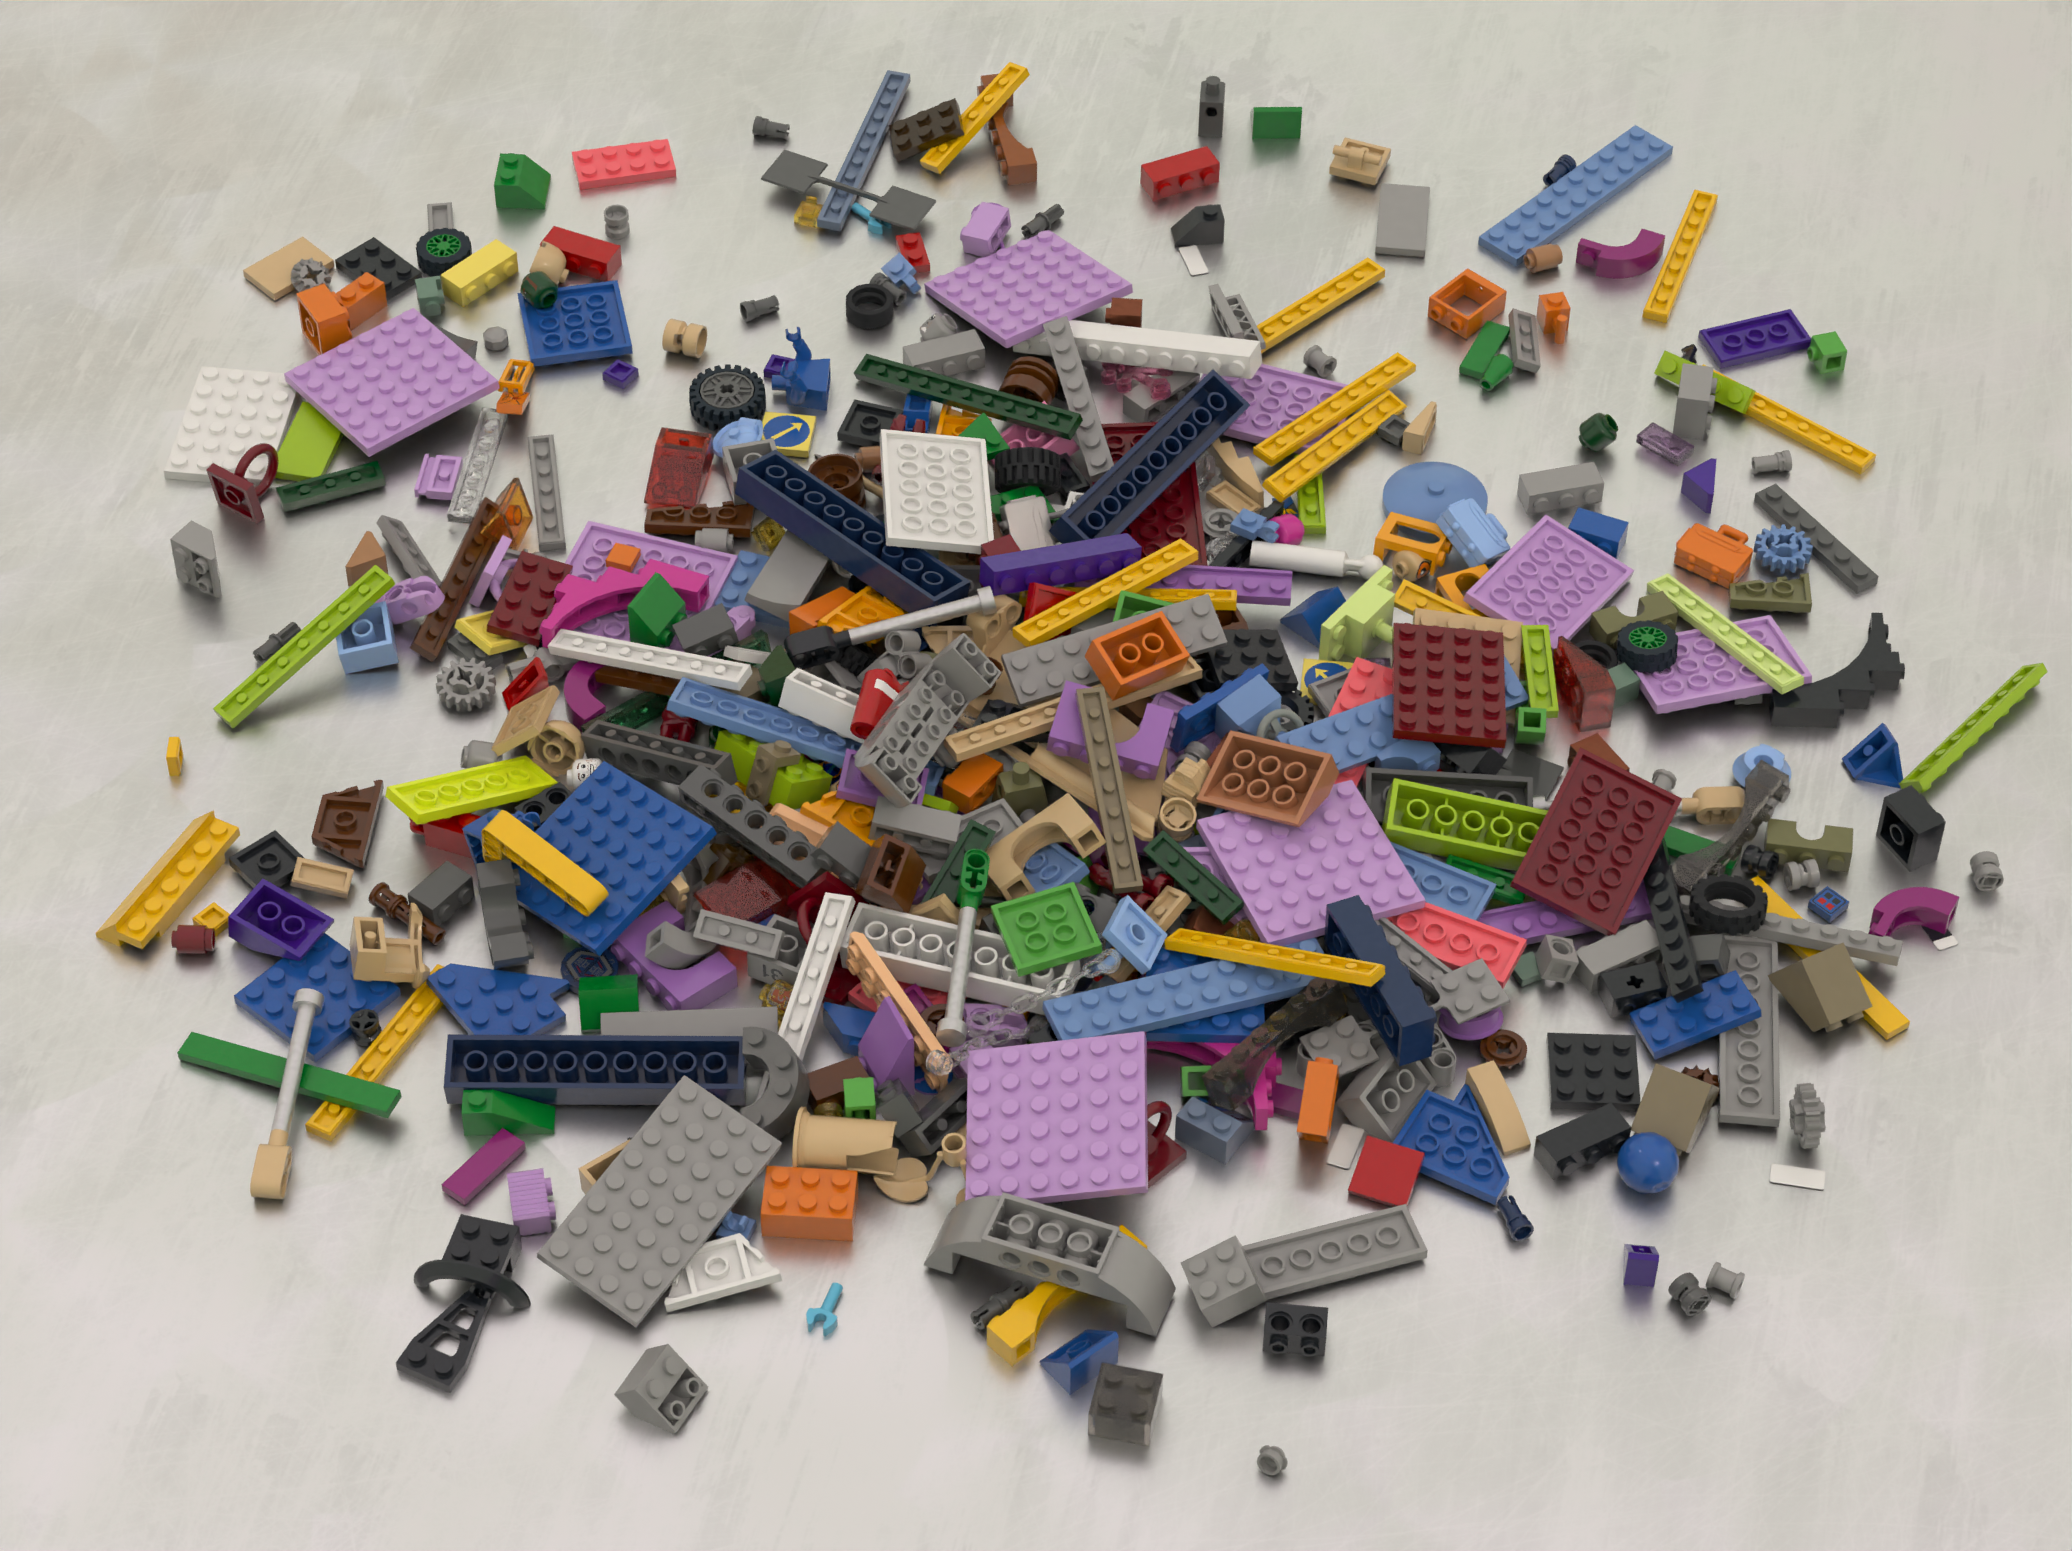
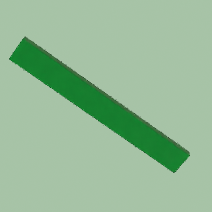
[177,1032,402,1118]

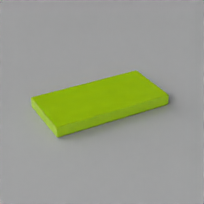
[275,401,344,482]

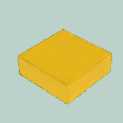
[166,737,184,776]
[192,902,230,937]

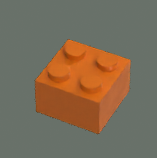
[296,284,352,355]

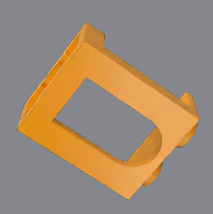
[1373,512,1453,576]
[1435,564,1490,618]

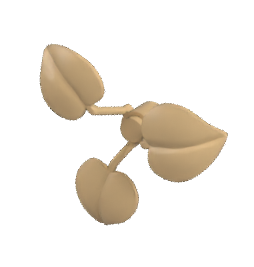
[874,1122,967,1206]

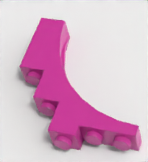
[540,559,710,648]
[1145,1032,1282,1130]

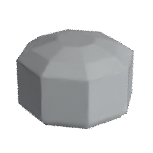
[483,326,509,351]

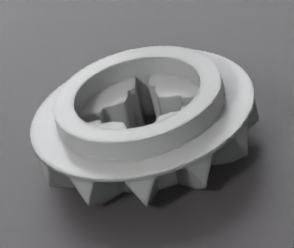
[291,258,332,292]
[1202,508,1238,542]

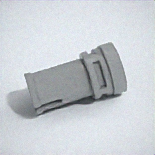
[1752,450,1792,474]

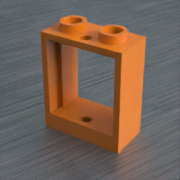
[1428,268,1507,339]
[1297,1057,1340,1144]

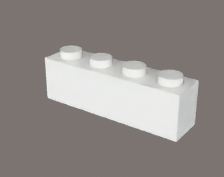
[778,668,865,744]

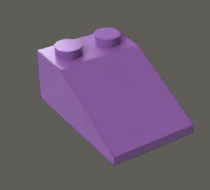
[858,996,915,1096]

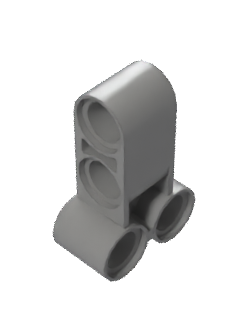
[857,630,932,685]

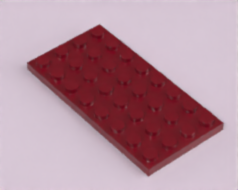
[1092,422,1208,566]

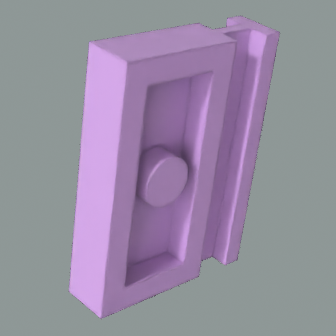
[414,454,463,500]

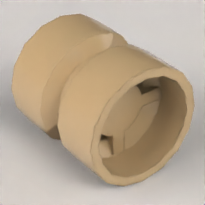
[662,319,708,358]
[1156,797,1197,843]

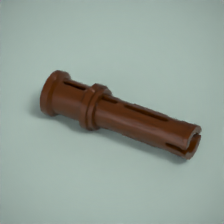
[368,882,446,945]

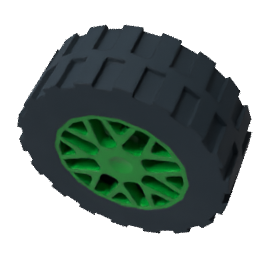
[416,228,472,278]
[1617,620,1678,673]

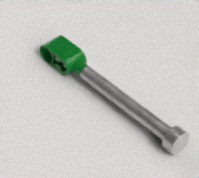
[936,849,990,1047]

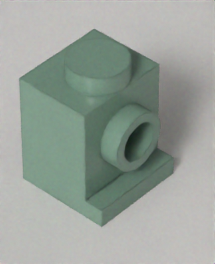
[415,276,445,317]

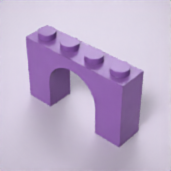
[1046,680,1175,780]
[610,900,738,1011]

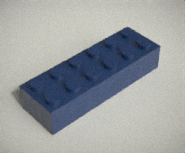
[1324,895,1437,1067]

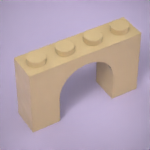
[986,793,1106,901]

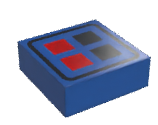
[1808,886,1849,923]

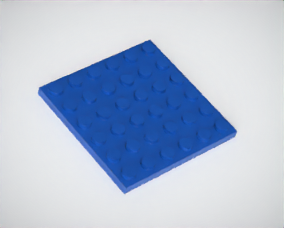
[511,761,717,956]

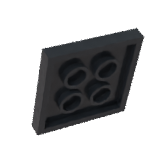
[1204,629,1298,691]
[1546,1033,1641,1111]

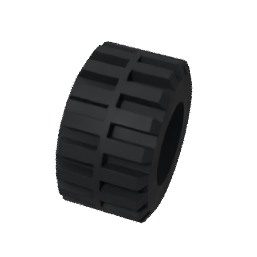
[995,447,1061,496]

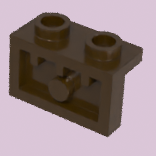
[703,843,761,892]

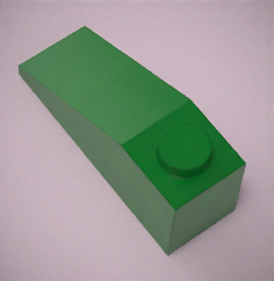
[461,1090,556,1136]

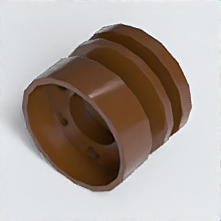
[998,356,1060,405]
[808,454,867,510]

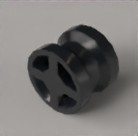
[349,1009,382,1046]

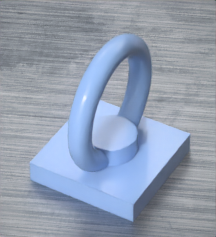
[1085,895,1168,977]

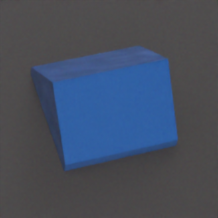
[1280,586,1346,649]
[1039,1329,1119,1395]

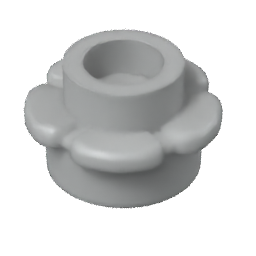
[1257,1445,1288,1475]

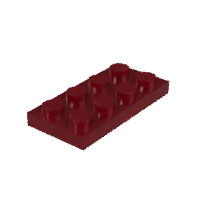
[487,551,573,647]

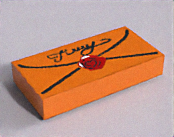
[496,391,530,415]

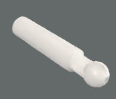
[1250,540,1383,580]

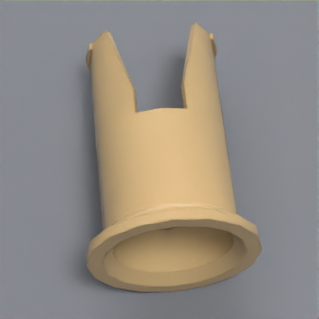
[792,1106,899,1176]

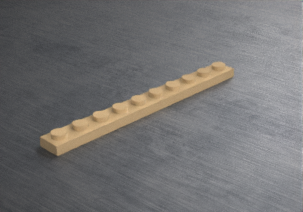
[944,655,1202,762]

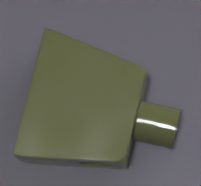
[991,762,1049,818]

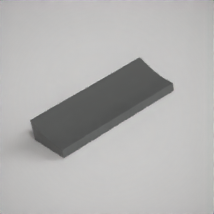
[1362,767,1533,825]

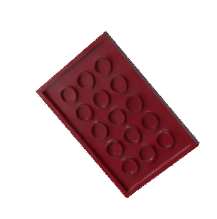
[1392,623,1507,748]
[1510,747,1682,936]

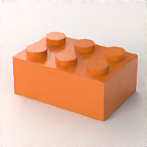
[1085,611,1190,701]
[760,1166,858,1241]

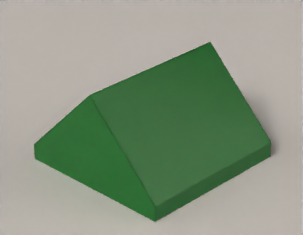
[1250,107,1302,139]
[578,974,639,1033]

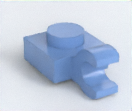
[881,252,921,294]
[1230,508,1279,543]

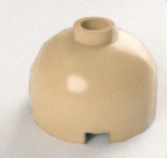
[529,241,569,286]
[527,720,585,777]

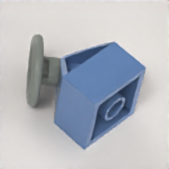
[1214,674,1304,740]

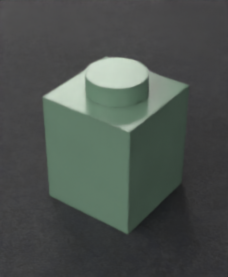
[1595,662,1641,710]

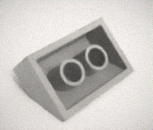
[1336,1044,1437,1142]

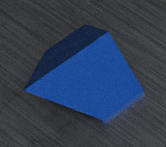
[1842,723,1903,789]

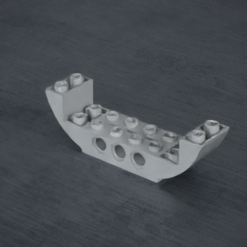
[854,633,1002,808]
[924,1192,1176,1336]

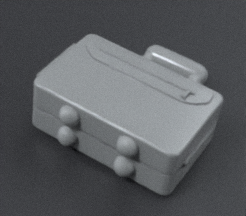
[999,495,1069,551]

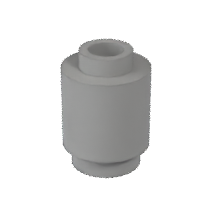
[695,528,734,553]

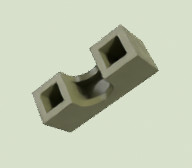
[1589,591,1678,650]
[1764,818,1853,872]

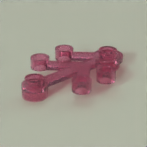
[1101,362,1173,400]

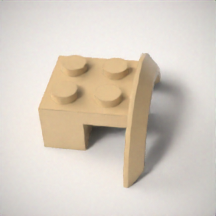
[349,903,430,989]

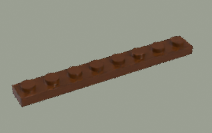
[410,497,507,662]

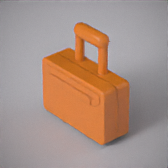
[1674,523,1753,589]

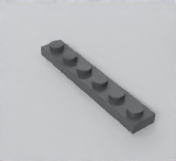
[1754,483,1879,594]

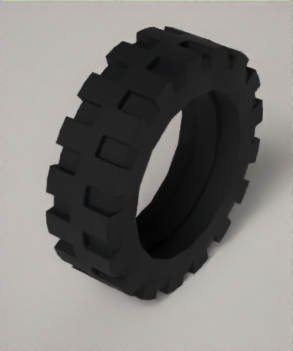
[1689,874,1768,936]

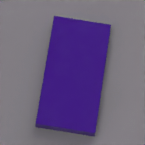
[1698,309,1811,369]

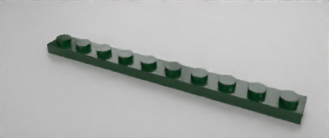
[854,354,1083,440]

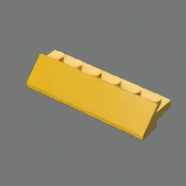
[96,810,240,949]

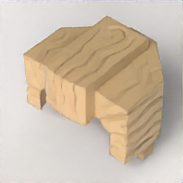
[1161,757,1211,808]

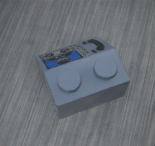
[1175,1096,1255,1165]

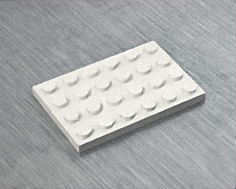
[164,366,299,487]
[879,429,994,554]

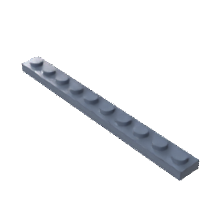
[817,70,911,231]

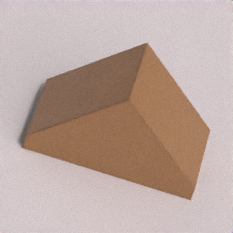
[345,531,388,586]

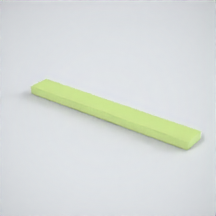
[1647,574,1804,694]

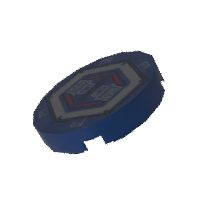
[560,946,619,994]

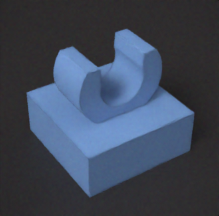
[716,1211,757,1241]

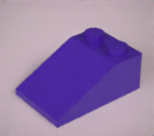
[228,878,334,961]

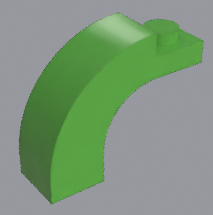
[1514,681,1547,745]

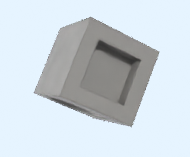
[1535,934,1579,984]

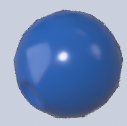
[1617,1132,1679,1194]

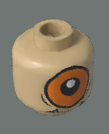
[1392,550,1432,582]

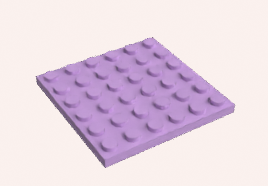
[924,230,1133,348]
[284,308,499,457]
[565,521,738,652]
[1196,780,1426,946]
[965,1031,1148,1204]

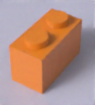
[336,272,387,331]
[942,753,1003,814]

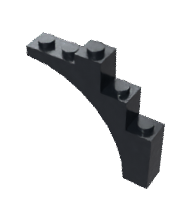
[1768,613,1905,728]

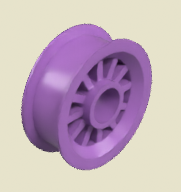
[1438,999,1504,1040]

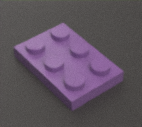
[836,748,929,807]

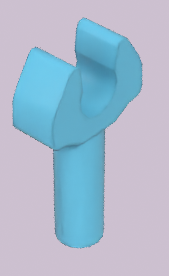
[851,202,892,234]
[806,1283,843,1336]

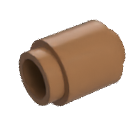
[1524,243,1563,273]
[854,446,881,473]

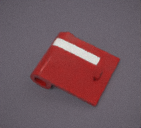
[850,669,904,740]

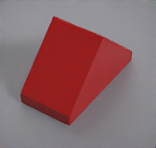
[502,657,549,711]

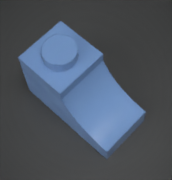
[1374,739,1441,771]

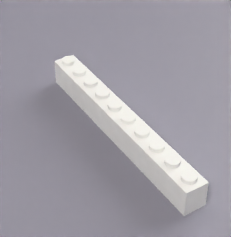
[1013,320,1262,379]

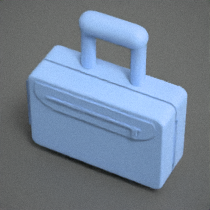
[1436,498,1510,567]

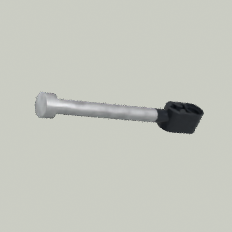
[784,586,997,670]

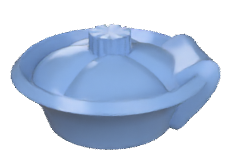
[711,417,763,458]
[1732,744,1791,793]

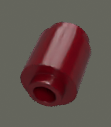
[171,925,215,954]

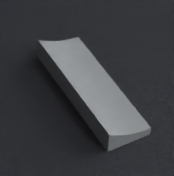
[744,530,832,622]
[601,1006,778,1071]

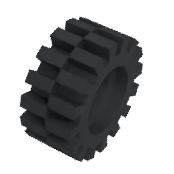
[835,642,878,676]

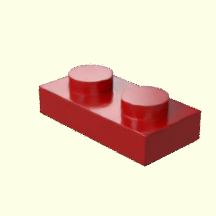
[895,232,930,274]

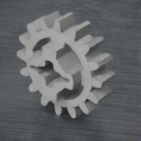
[436,657,496,711]
[1789,1083,1826,1149]

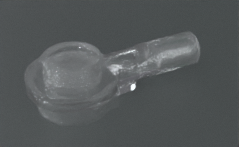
[1206,529,1238,562]

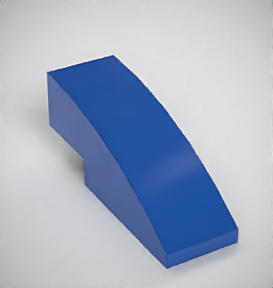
[903,394,932,434]

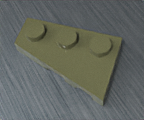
[1728,573,1812,613]

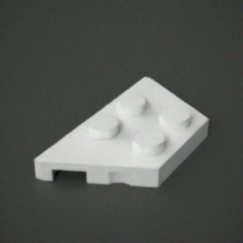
[664,1233,782,1313]

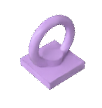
[469,535,518,608]

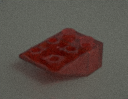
[644,427,714,509]
[1554,636,1616,732]
[693,860,796,924]

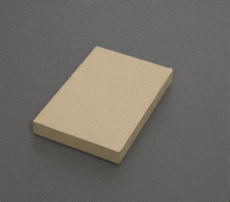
[243,237,334,301]
[491,685,560,757]

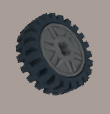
[689,364,766,431]

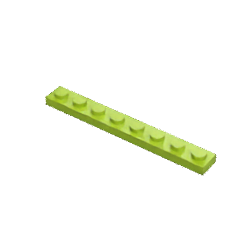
[213,565,395,728]
[1899,663,2048,793]

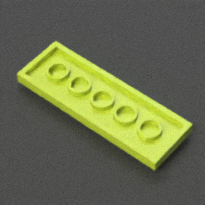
[385,755,558,824]

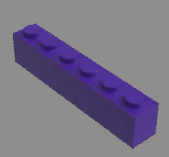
[979,533,1142,596]

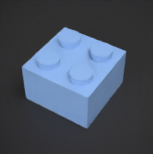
[336,601,399,674]

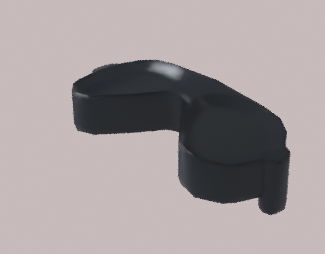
[1681,344,1697,364]

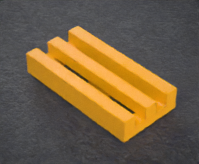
[498,359,535,394]

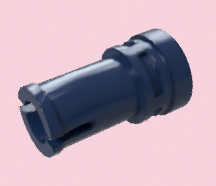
[1543,154,1576,187]
[1497,1195,1534,1241]

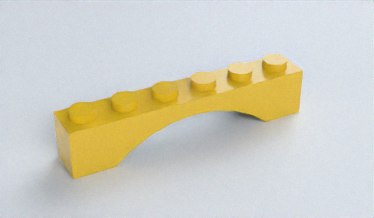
[987,1225,1147,1367]

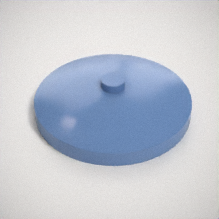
[1382,462,1488,542]

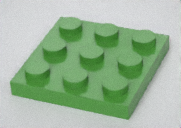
[991,882,1102,977]

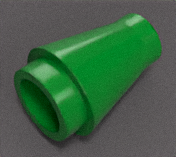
[1480,354,1514,391]

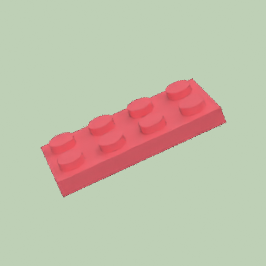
[572,139,676,190]

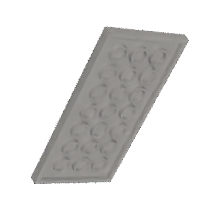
[537,1075,782,1328]

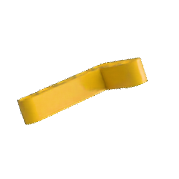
[481,810,609,917]

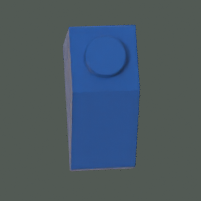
[823,1002,876,1056]

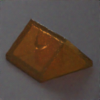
[480,478,533,551]

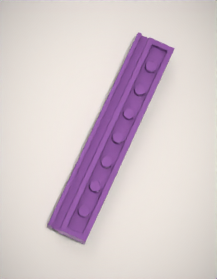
[1075,565,1292,606]
[1478,880,1653,945]

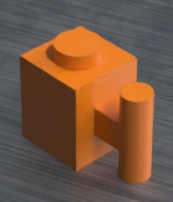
[1536,292,1571,344]

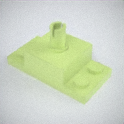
[1319,565,1395,661]

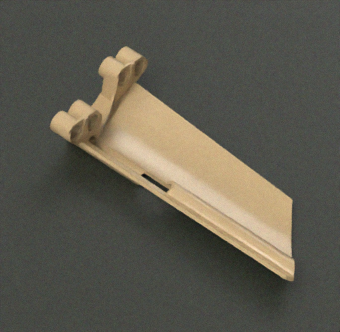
[957,594,1168,842]

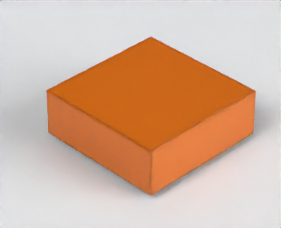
[605,543,641,572]

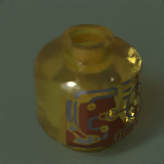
[759,979,794,1022]

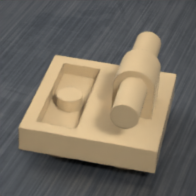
[1329,138,1391,185]

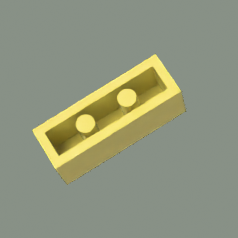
[441,239,518,307]

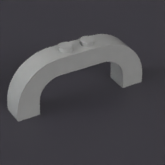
[645,843,724,969]

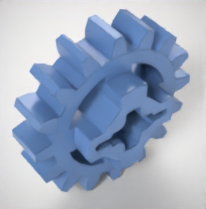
[1753,524,1813,573]

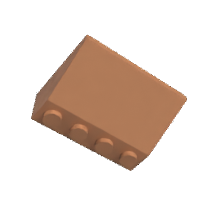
[1196,730,1339,827]

